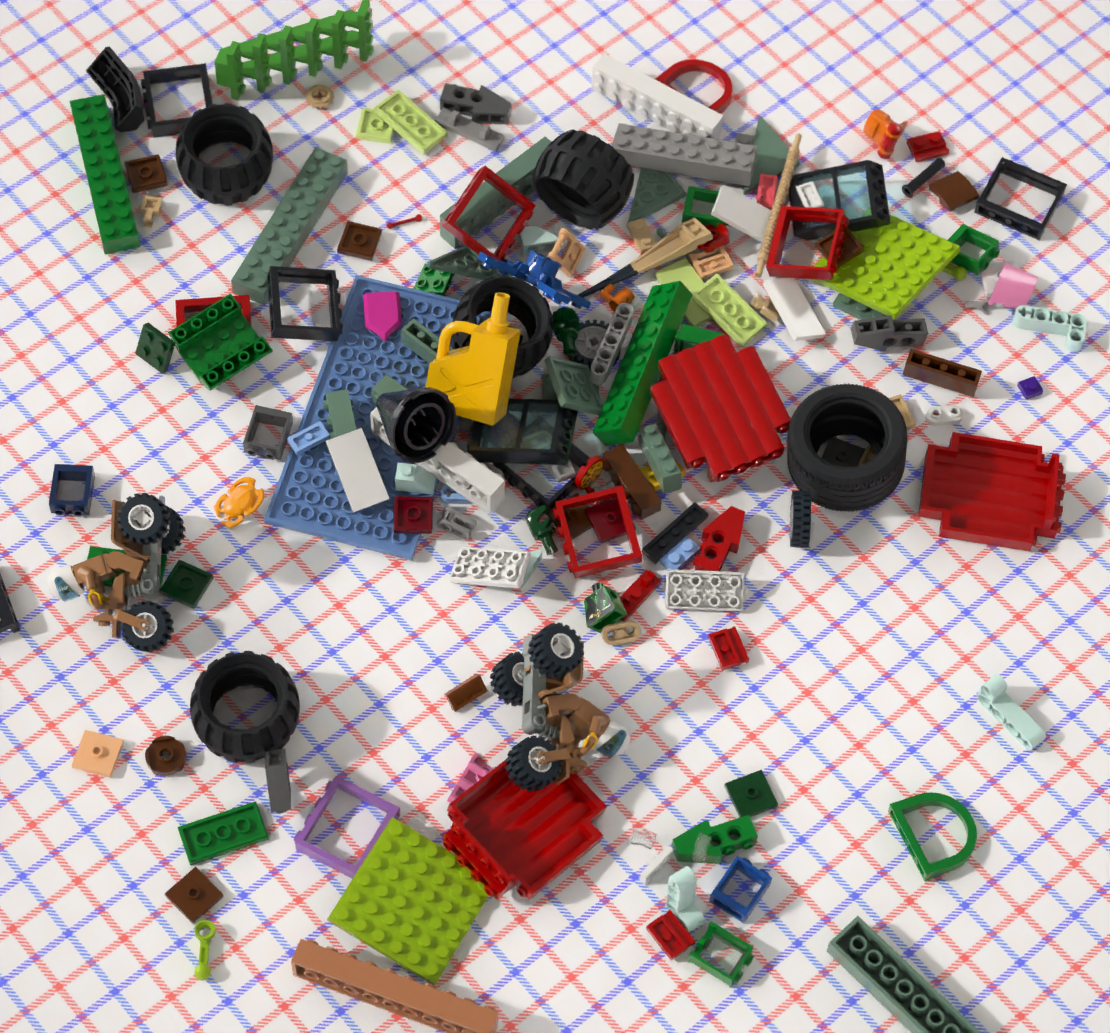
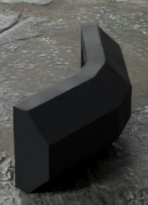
[86,46,144,133]

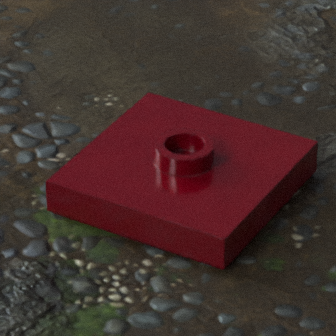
[394,496,433,534]
[584,498,636,544]

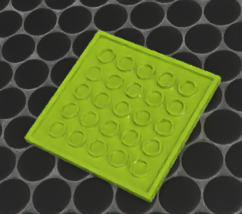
[812,208,960,319]
[327,817,489,986]

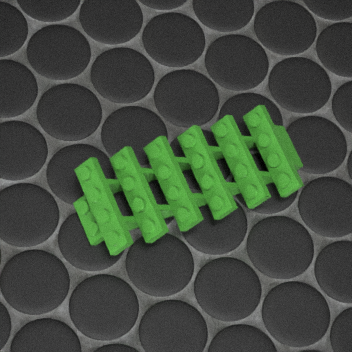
[214,0,374,100]

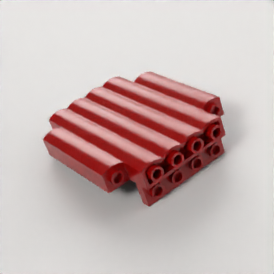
[650,334,791,483]
[918,432,1066,551]
[442,759,607,900]

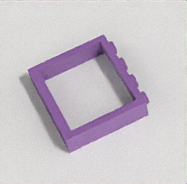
[294,776,400,879]

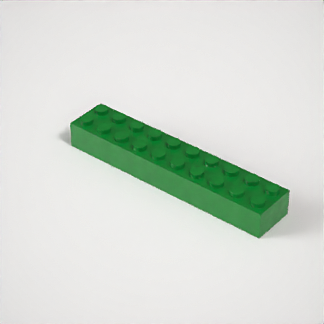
[70,94,140,254]
[592,281,693,446]

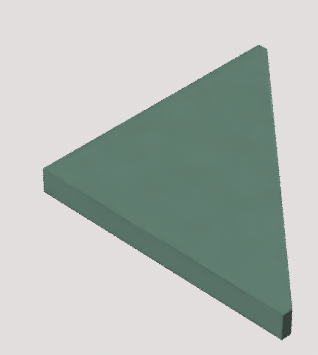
[743,116,800,195]
[628,168,686,222]
[426,246,515,280]

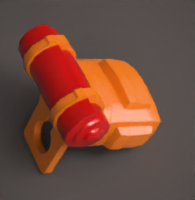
[863,109,908,160]

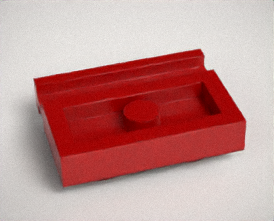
[906,131,949,163]
[708,626,749,671]
[646,910,696,961]

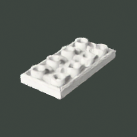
[711,184,771,242]
[763,278,826,341]
[326,428,389,513]
[449,547,532,588]
[665,569,745,611]

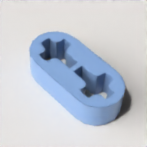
[440,485,472,504]

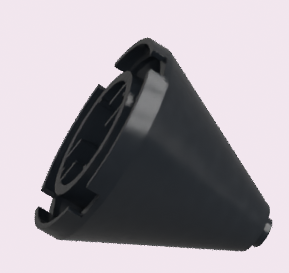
[376,387,456,463]

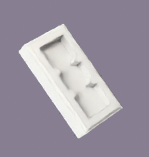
[796,181,824,208]
[640,845,673,885]

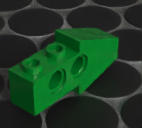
[671,815,758,864]

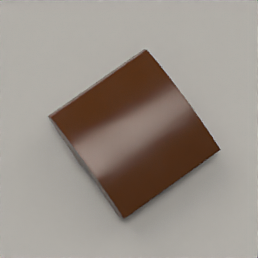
[929,171,979,211]

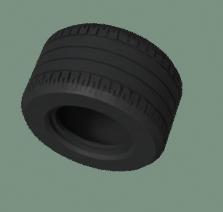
[787,383,908,512]

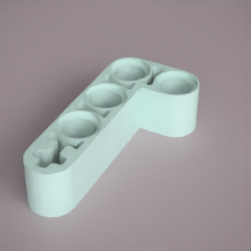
[1012,305,1087,352]
[977,674,1046,750]
[666,866,706,933]

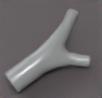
[965,298,989,314]

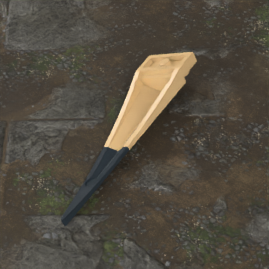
[578,218,713,298]

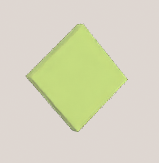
[356,108,394,144]

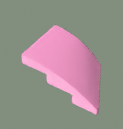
[988,263,1038,309]
[447,752,493,803]

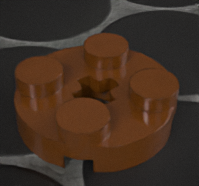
[145,736,186,776]

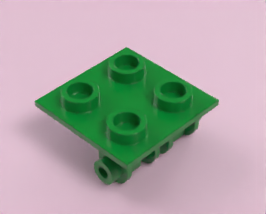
[413,264,455,296]

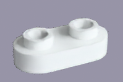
[925,405,963,426]

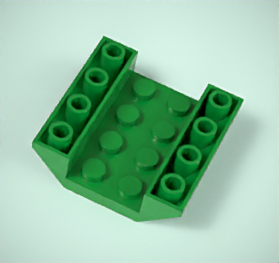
[168,293,273,391]

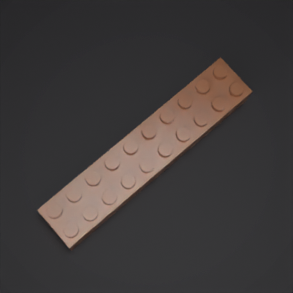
[291,939,499,1033]

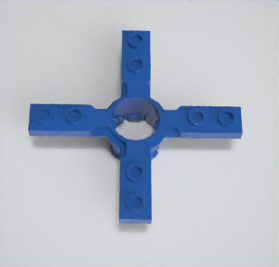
[477,250,592,309]

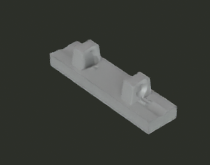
[435,108,505,152]

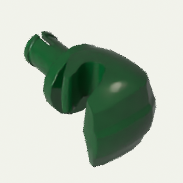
[552,307,580,356]
[525,505,558,555]

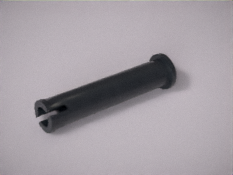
[902,158,946,197]

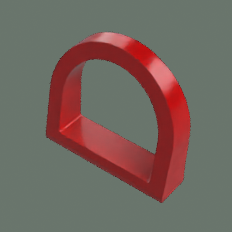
[655,59,733,114]
[175,295,252,326]

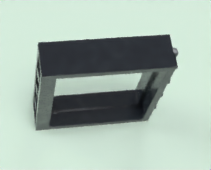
[141,63,213,138]
[974,157,1067,241]
[267,266,343,341]
[493,417,590,510]

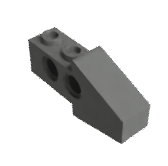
[440,83,511,125]
[851,315,928,351]

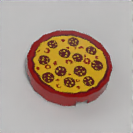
[575,455,605,490]

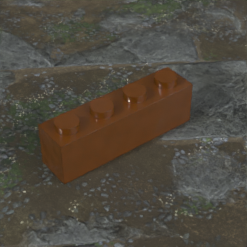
[903,349,982,397]
[602,444,662,520]

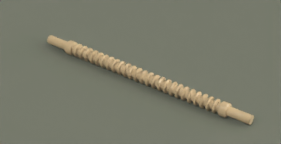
[755,133,802,278]

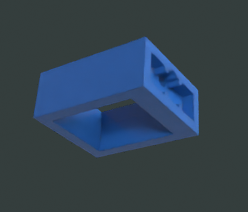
[709,856,772,923]

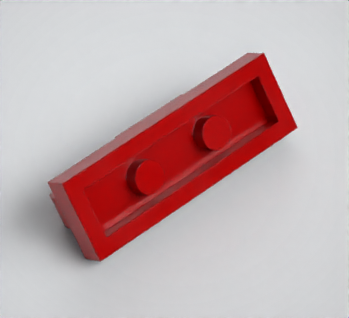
[620,569,661,621]

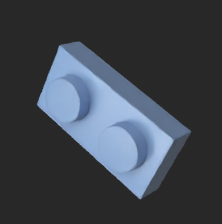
[287,421,330,456]
[660,536,700,570]

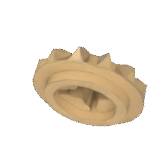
[306,85,334,109]

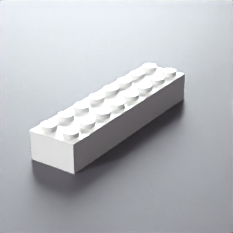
[591,53,723,140]
[370,407,505,515]

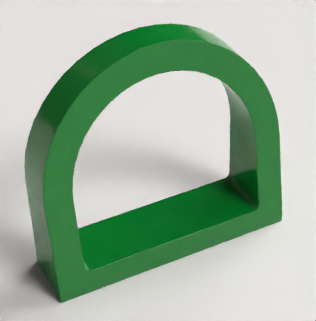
[888,792,977,882]

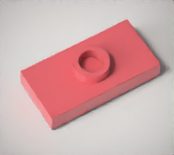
[756,174,778,210]

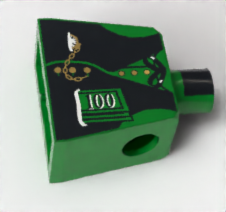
[584,582,627,633]

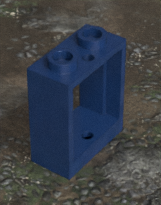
[49,464,95,516]

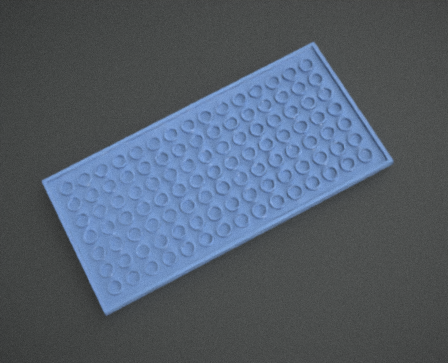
[264,275,492,561]

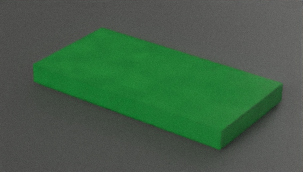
[178,801,269,866]

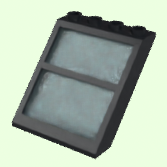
[788,160,891,241]
[466,398,578,465]

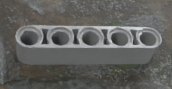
[590,303,633,385]

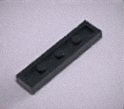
[642,502,709,565]

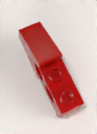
[693,506,745,571]

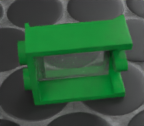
[688,921,754,988]

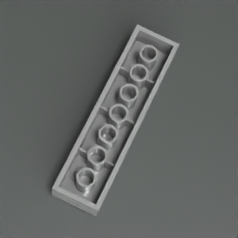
[612,123,758,186]

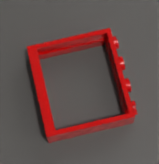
[441,165,536,261]
[766,206,849,280]
[553,485,642,579]

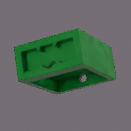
[681,186,729,227]
[948,224,1000,275]
[673,324,725,354]

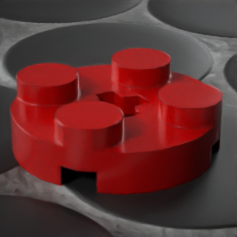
[697,224,730,253]

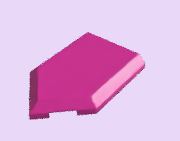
[363,291,402,341]

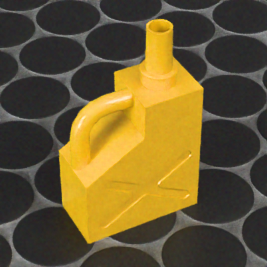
[426,292,521,426]

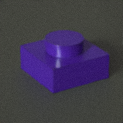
[1017,376,1043,400]

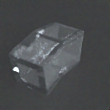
[631,827,657,849]
[693,833,712,862]

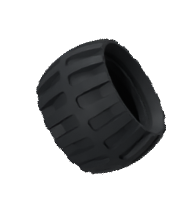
[176,103,273,206]
[532,129,634,230]
[452,275,553,379]
[190,651,300,763]

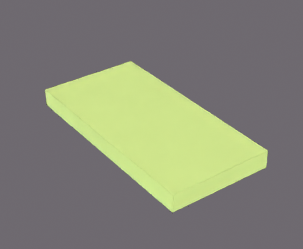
[373,89,448,155]
[654,258,712,327]
[692,274,768,348]

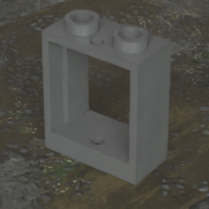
[243,405,293,460]
[265,749,291,813]

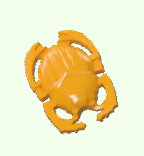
[214,477,264,529]

